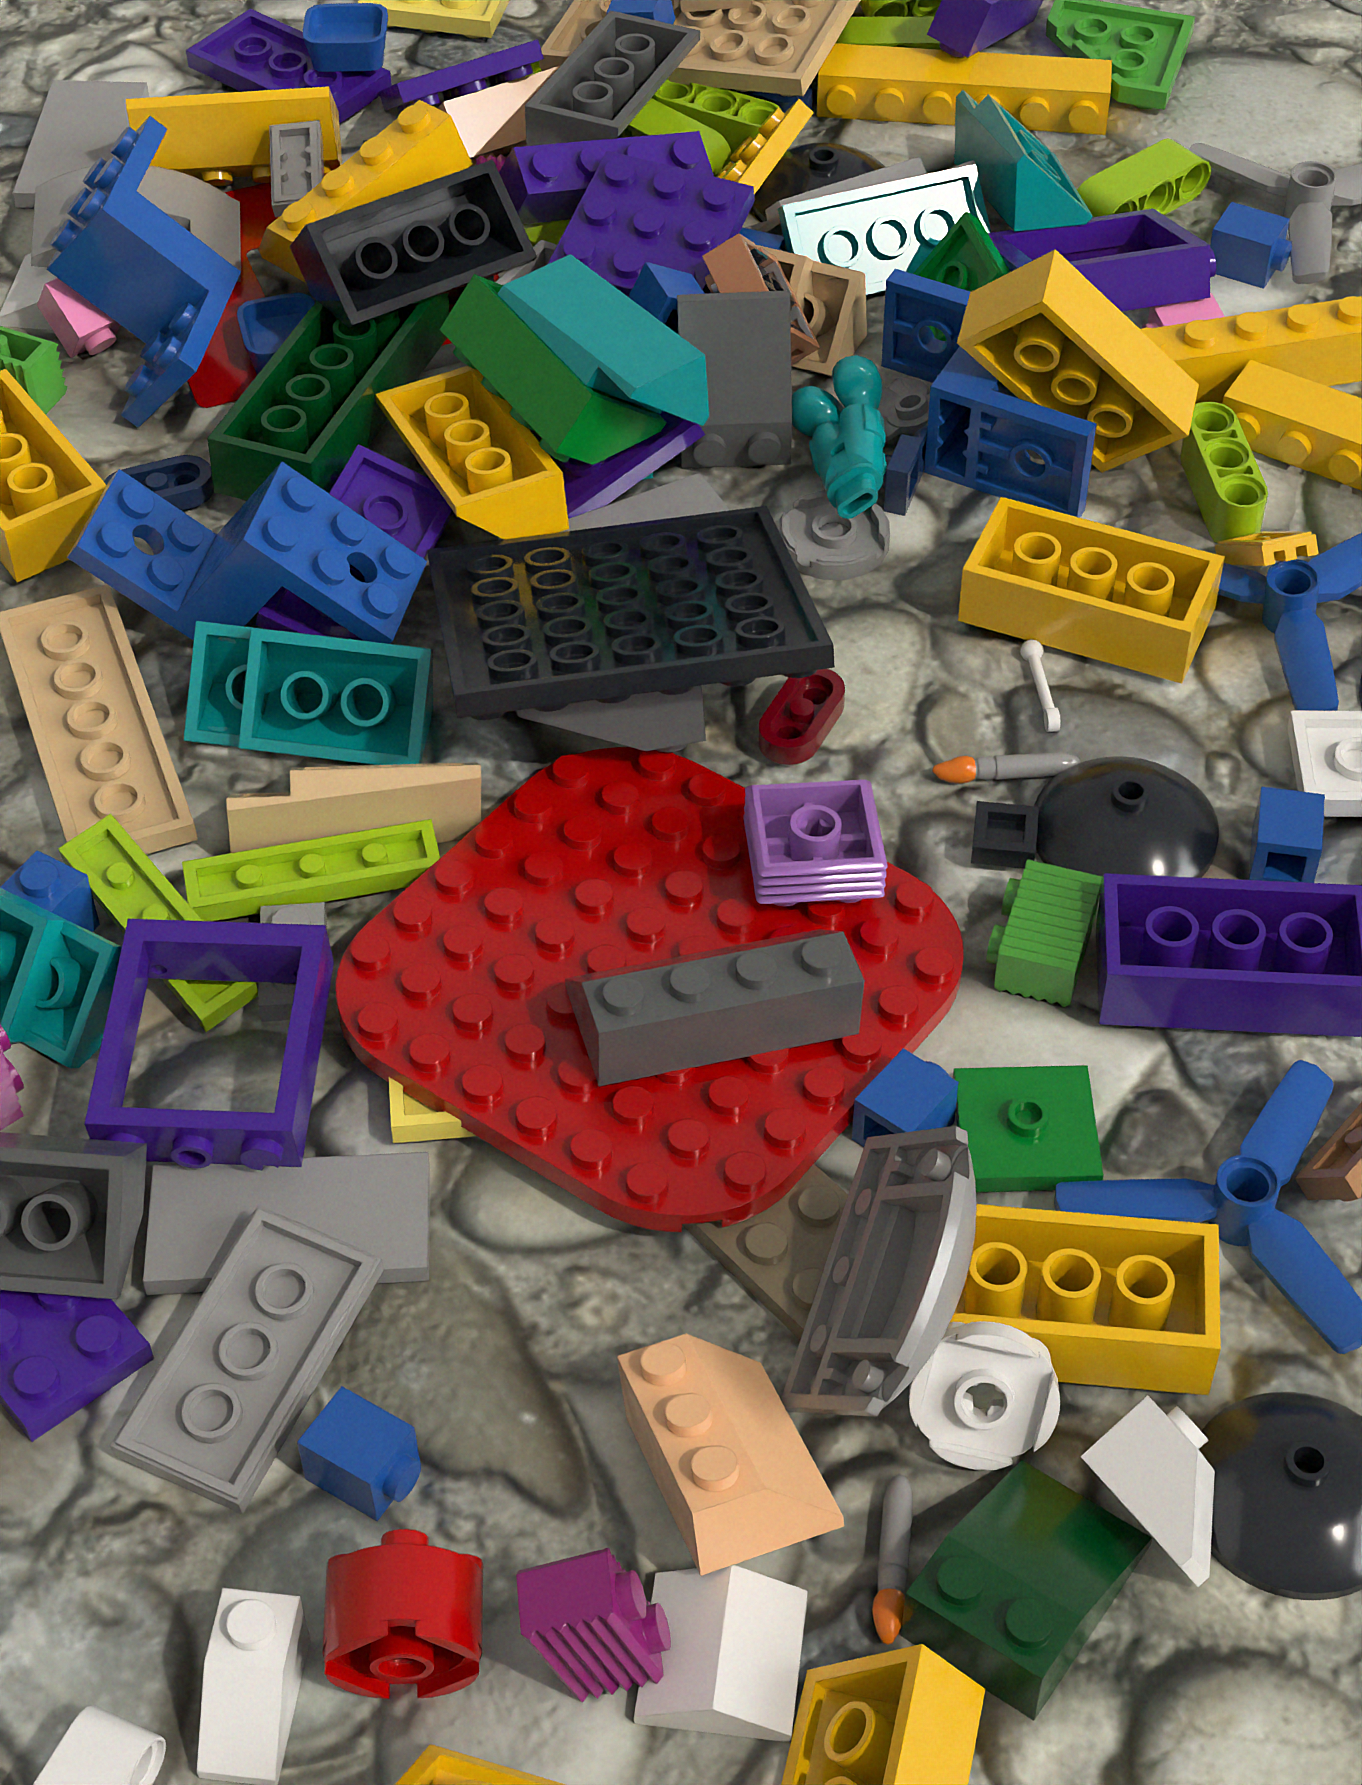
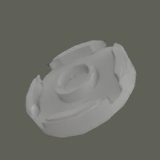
[779,490,890,580]

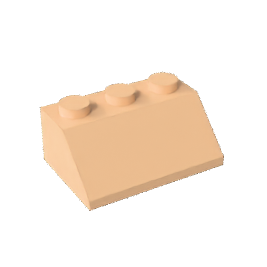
[438,66,560,167]
[617,1333,844,1576]

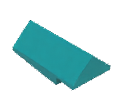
[954,90,1093,231]
[497,254,709,426]
[183,621,434,765]
[0,888,122,1069]

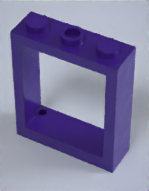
[988,208,1216,311]
[84,919,334,1171]

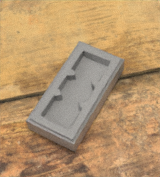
[269,120,324,217]

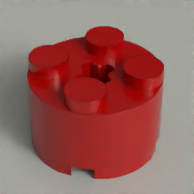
[322,1529,483,1699]

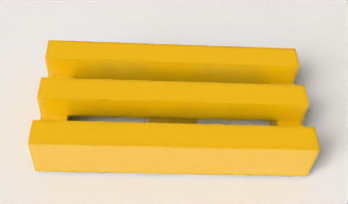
[1215,531,1319,566]

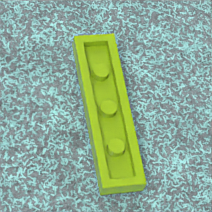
[58,814,258,1032]
[182,819,440,921]

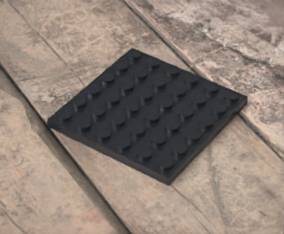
[427,506,835,720]

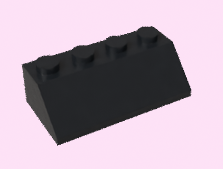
[289,159,537,328]

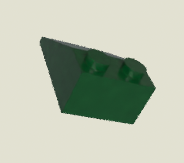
[901,1460,1152,1721]

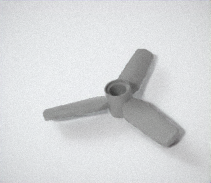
[1189,143,1362,284]

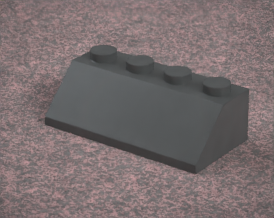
[525,10,700,146]
[565,929,865,1086]
[0,1132,147,1299]

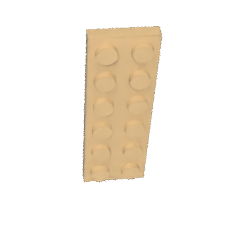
[0,584,198,854]

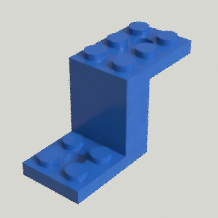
[46,116,241,428]
[881,269,1096,518]
[67,462,427,644]

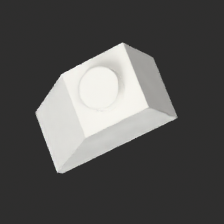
[1081,1395,1215,1587]
[197,1588,311,1785]

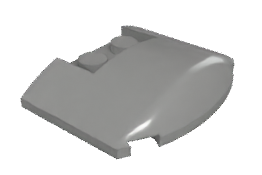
[31,166,241,282]
[781,1126,977,1416]

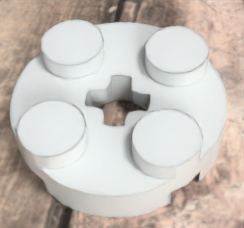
[909,1321,1060,1470]

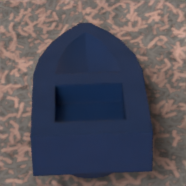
[881,424,928,516]

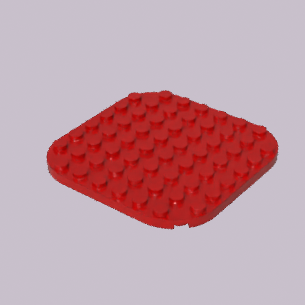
[336,747,964,1233]

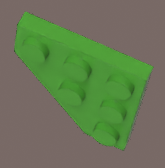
[1045,0,1195,110]

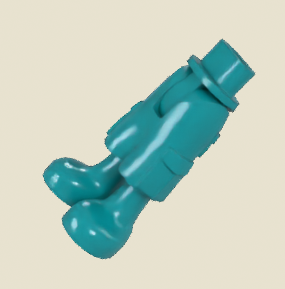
[792,355,887,519]

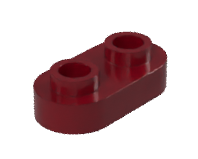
[759,669,845,765]

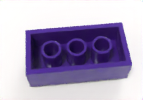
[1096,873,1362,1037]

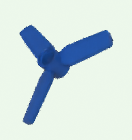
[1218,533,1362,711]
[1054,1060,1362,1354]

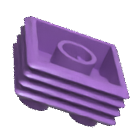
[744,780,888,907]

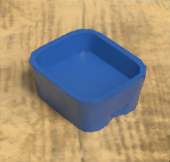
[303,3,388,72]
[237,293,315,375]

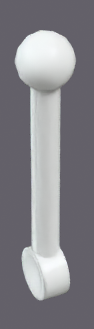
[1020,639,1060,732]

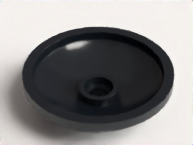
[751,143,885,222]
[1034,756,1219,878]
[1199,1392,1362,1600]

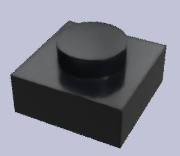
[971,801,1039,869]

